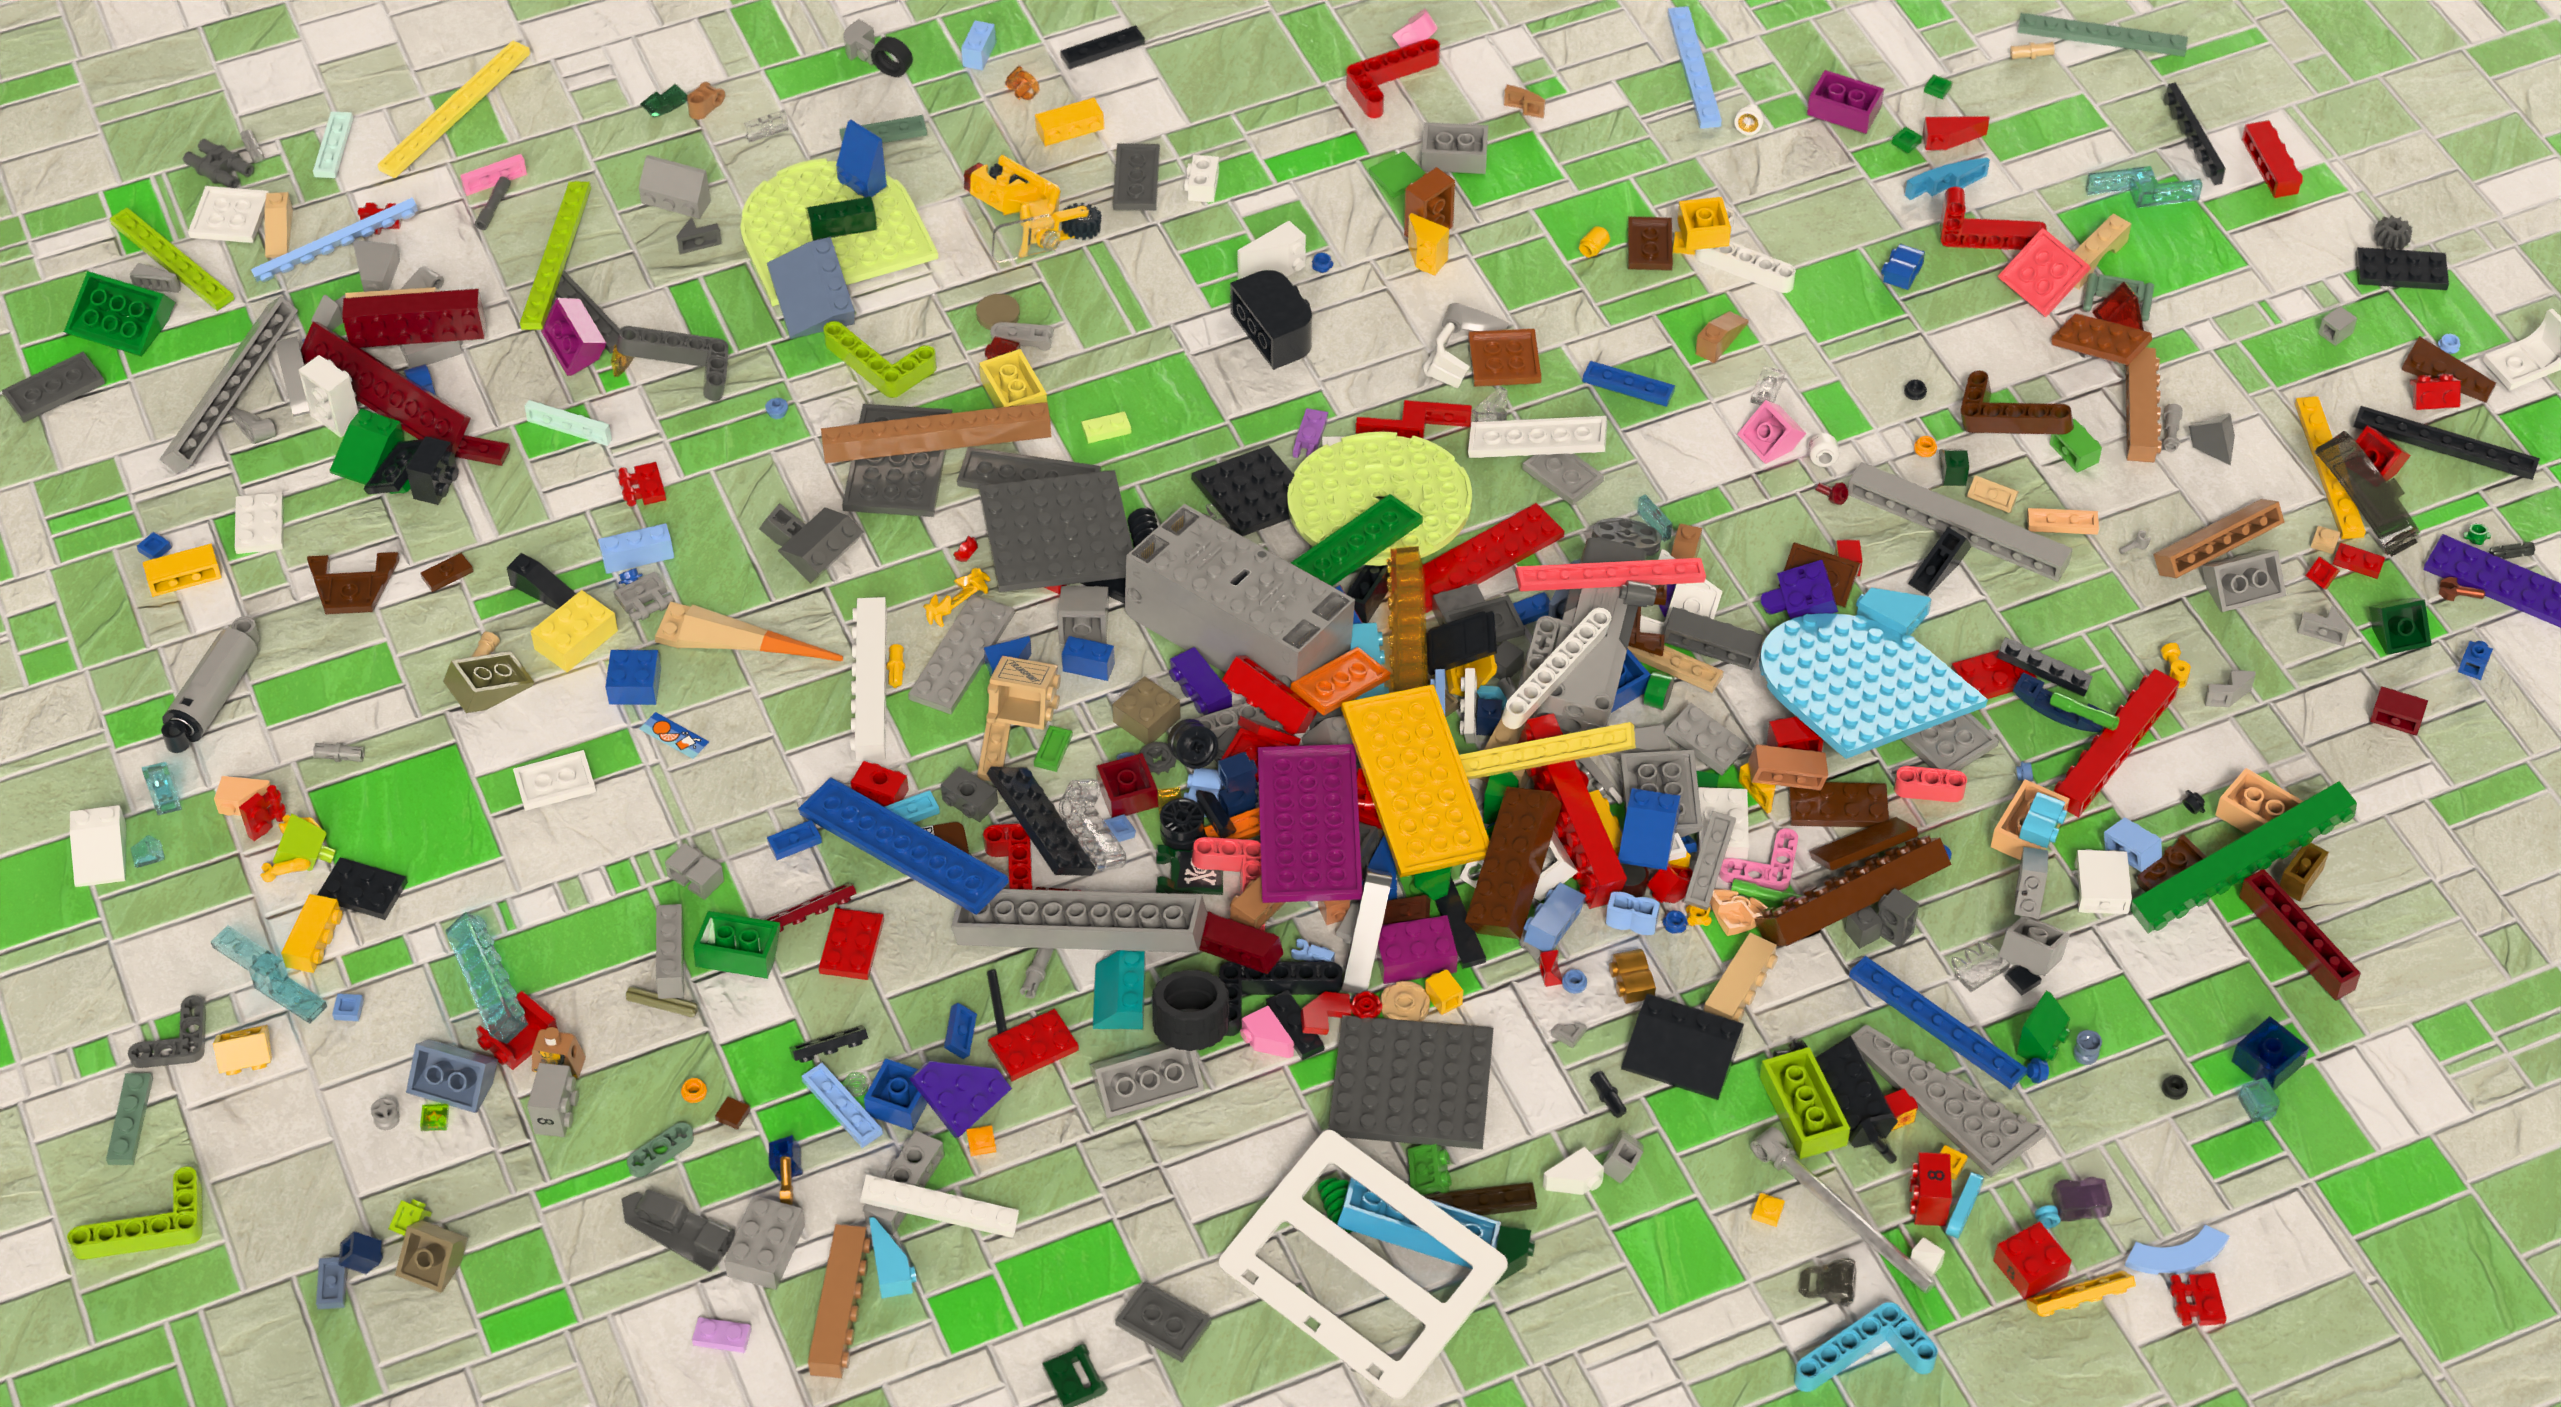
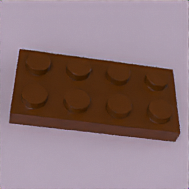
[1789,782,1889,828]

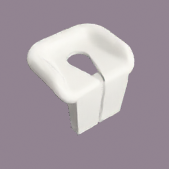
[1423,322,1470,389]

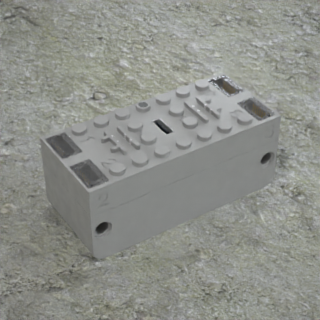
[1125,504,1355,687]

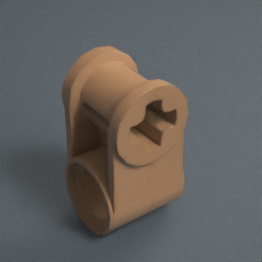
[687,81,725,120]

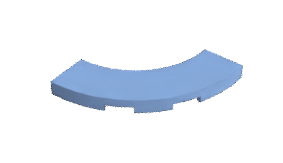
[2125,1225,2230,1275]

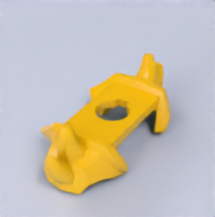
[923,567,991,627]

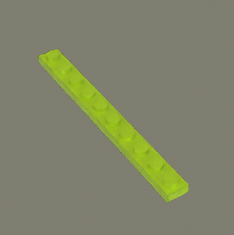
[520,181,591,330]

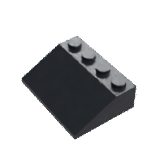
[1621,993,1744,1100]

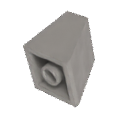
[1058,586,1109,644]

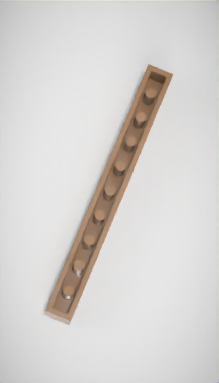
[821,402,1051,463]

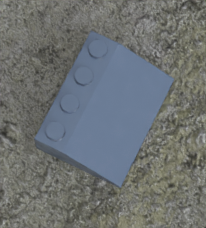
[767,237,855,339]

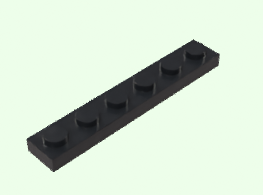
[2164,82,2226,185]

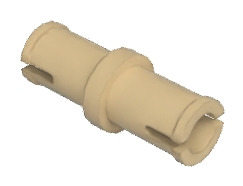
[2010,42,2054,59]

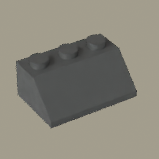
[778,507,864,584]

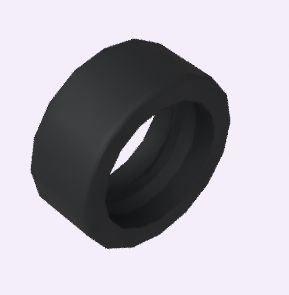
[871,36,913,78]

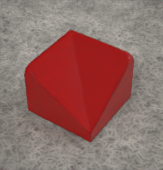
[1539,950,1562,987]

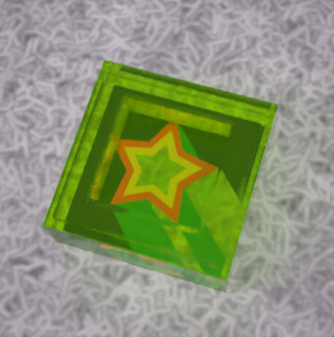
[420,1104,449,1131]

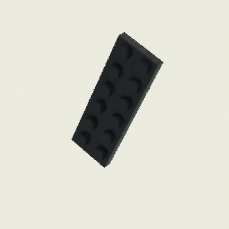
[986,767,1096,876]

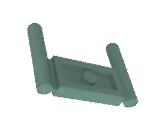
[2083,273,2154,322]

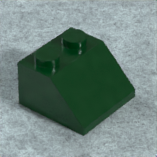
[2369,598,2432,655]

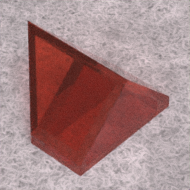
[2092,281,2144,331]

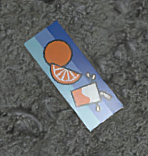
[639,712,709,759]

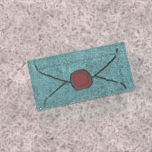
[1637,494,1673,542]

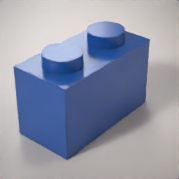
[1062,636,1115,681]

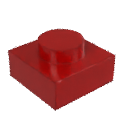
[2305,557,2340,590]

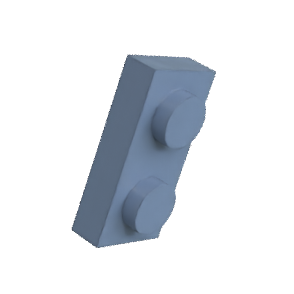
[316,1257,347,1310]

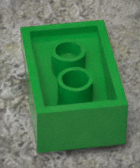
[330,409,405,485]

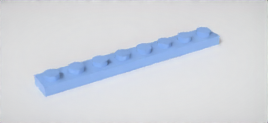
[1668,6,1722,129]
[251,197,418,282]

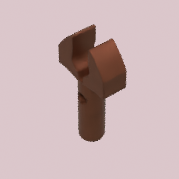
[2439,577,2485,601]

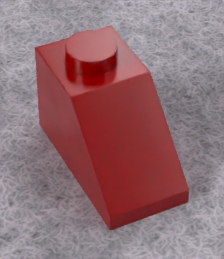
[1647,864,1693,904]

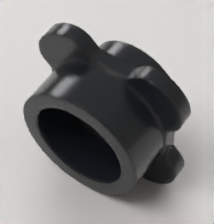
[2182,790,2205,814]

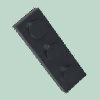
[1266,990,1324,1060]
[789,1025,868,1063]

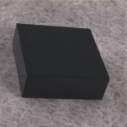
[2005,966,2042,996]

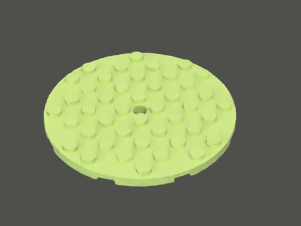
[1287,432,1472,566]

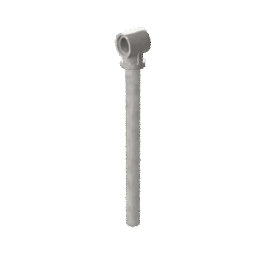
[1751,1127,1936,1294]

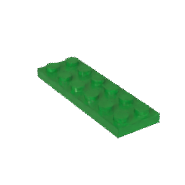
[1291,494,1423,586]

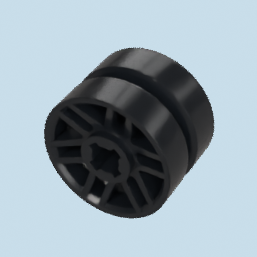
[1168,719,1218,769]
[1160,798,1205,851]

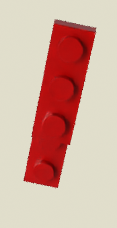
[1356,400,1472,439]

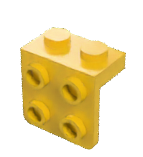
[1446,655,1497,697]

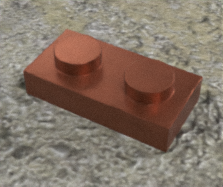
[1382,895,1431,925]

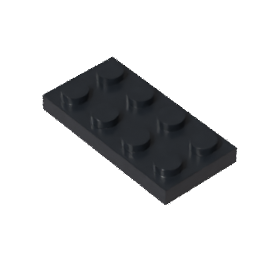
[2356,247,2449,290]

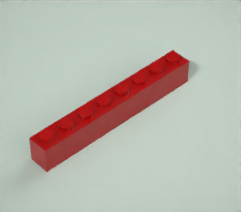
[2053,669,2180,818]

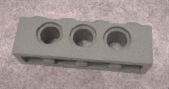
[863,1131,944,1235]

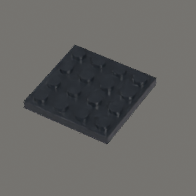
[1191,445,1294,536]

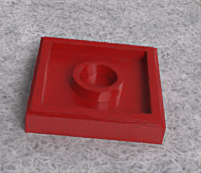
[1238,716,1301,746]

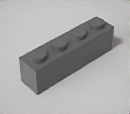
[1664,607,1763,670]

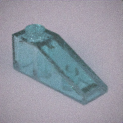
[142,762,182,815]

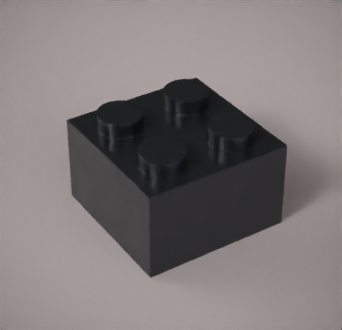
[406,436,458,505]

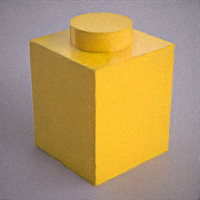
[1425,969,1463,1015]

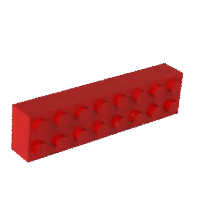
[1517,713,1627,909]

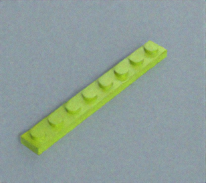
[109,208,235,311]

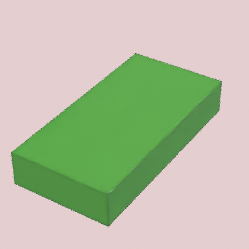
[1034,725,1073,772]

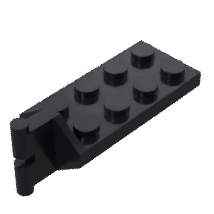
[1815,1036,1898,1163]

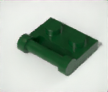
[1042,1344,1108,1407]

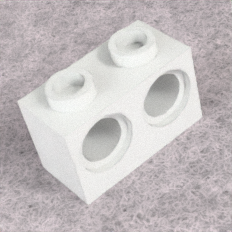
[1185,155,1219,202]

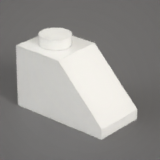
[1543,1147,1604,1195]

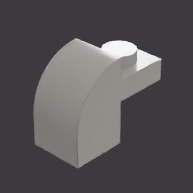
[844,19,875,66]

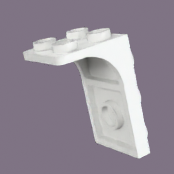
[2483,309,2561,390]

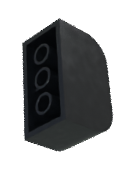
[1230,270,1312,370]

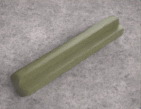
[626,986,698,1017]

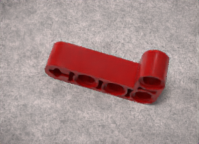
[983,824,1033,890]

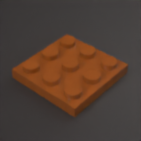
[1468,329,1541,387]

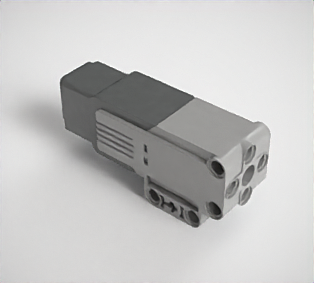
[1517,537,1646,735]

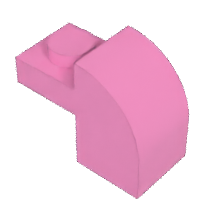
[1392,9,1438,48]

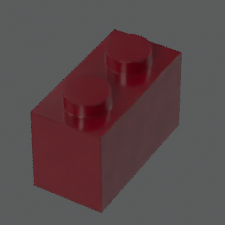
[2370,686,2428,736]

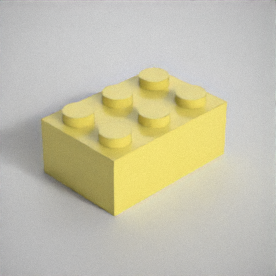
[979,349,1047,408]
[530,590,618,672]

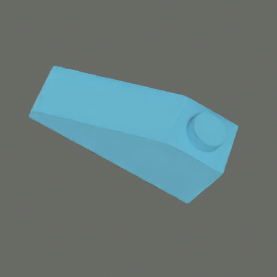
[869,1217,917,1299]

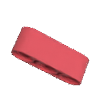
[1894,766,1967,802]

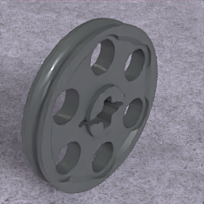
[1591,518,1662,556]

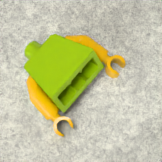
[260,813,336,882]

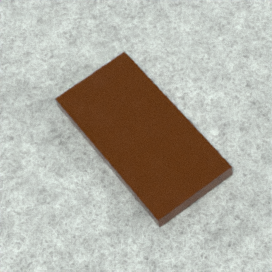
[1809,817,1919,871]

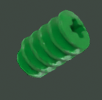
[1317,1178,1353,1234]

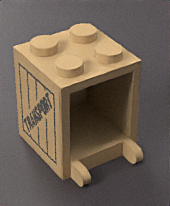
[986,656,1061,730]

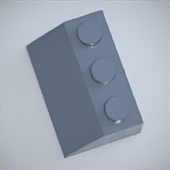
[406,1039,498,1113]

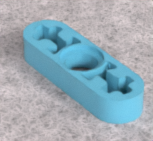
[1946,1172,1984,1239]

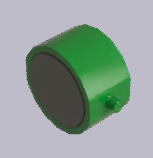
[1644,671,1674,711]

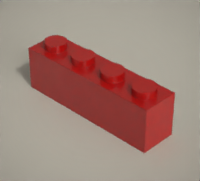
[2242,120,2303,198]
[1222,655,1318,735]

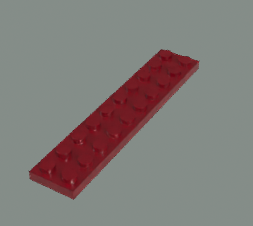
[301,321,471,454]

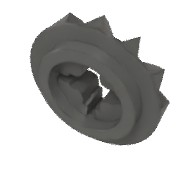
[1139,742,1177,776]

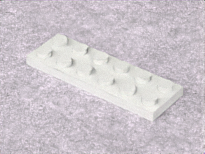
[1468,416,1607,458]

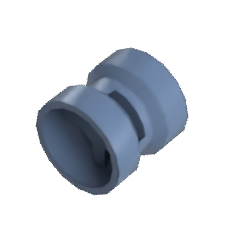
[2073,1030,2102,1065]

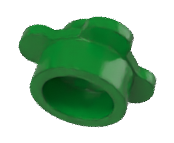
[2463,523,2491,545]

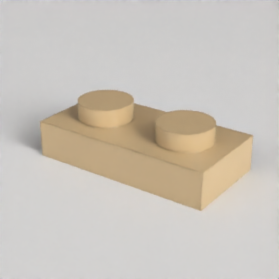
[1967,475,2019,513]

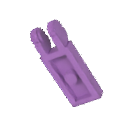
[1293,408,1328,458]

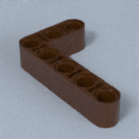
[1961,370,2074,435]

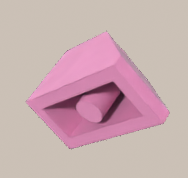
[1240,1006,1294,1058]

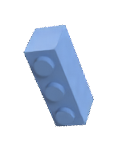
[1524,882,1586,952]

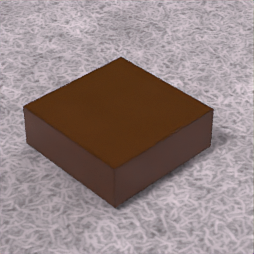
[715,1096,751,1130]

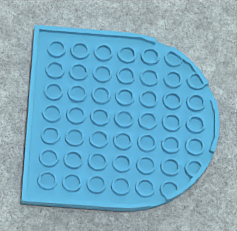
[1759,613,1988,759]

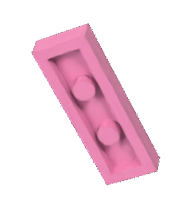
[460,154,527,196]

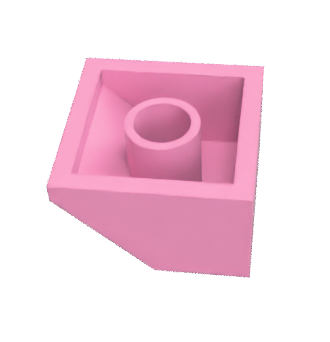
[1737,400,1806,464]

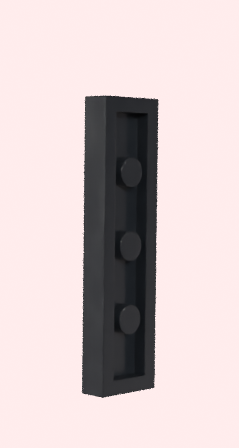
[1060,25,1145,69]
[1996,637,2093,697]

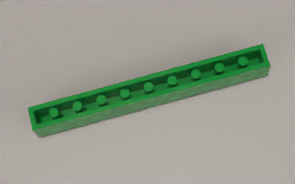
[2131,781,2357,934]

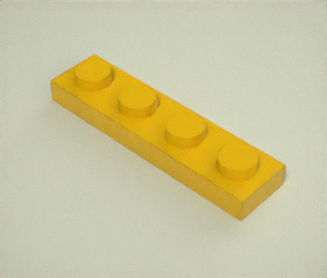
[2026,1270,2136,1316]

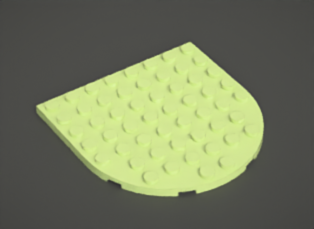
[740,158,938,307]

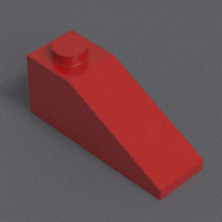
[1923,116,1990,150]

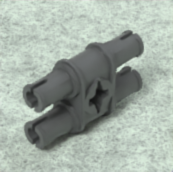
[183,139,254,188]

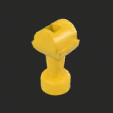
[2160,643,2191,688]

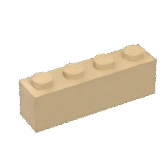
[1704,933,1778,1022]

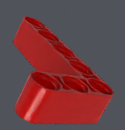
[1346,38,1440,118]
[1940,187,2047,250]

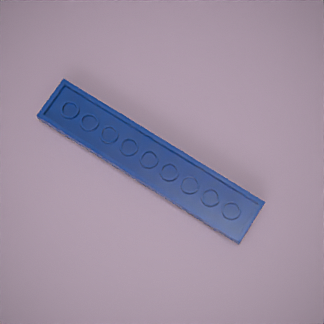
[798,777,1009,915]

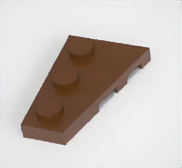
[2137,834,2206,892]

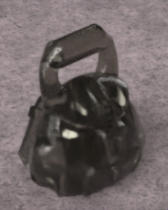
[1799,1258,1857,1307]

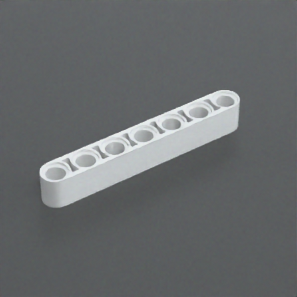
[1502,608,1611,729]

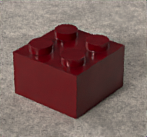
[1096,753,1158,818]

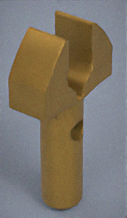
[780,1156,793,1206]

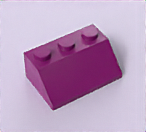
[541,298,606,376]

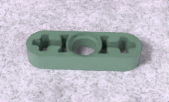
[627,1123,694,1178]

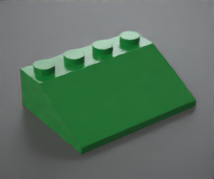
[64,271,175,357]

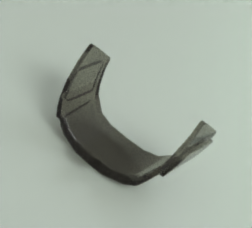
[2314,431,2422,557]

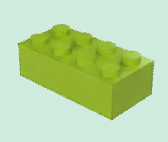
[1760,1047,1850,1160]

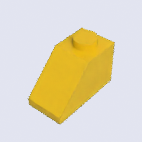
[1738,762,1776,814]

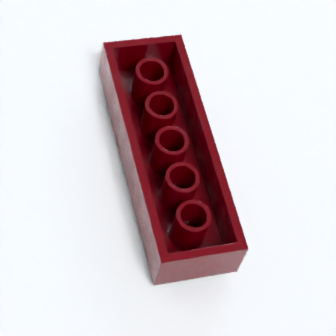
[342,289,485,348]

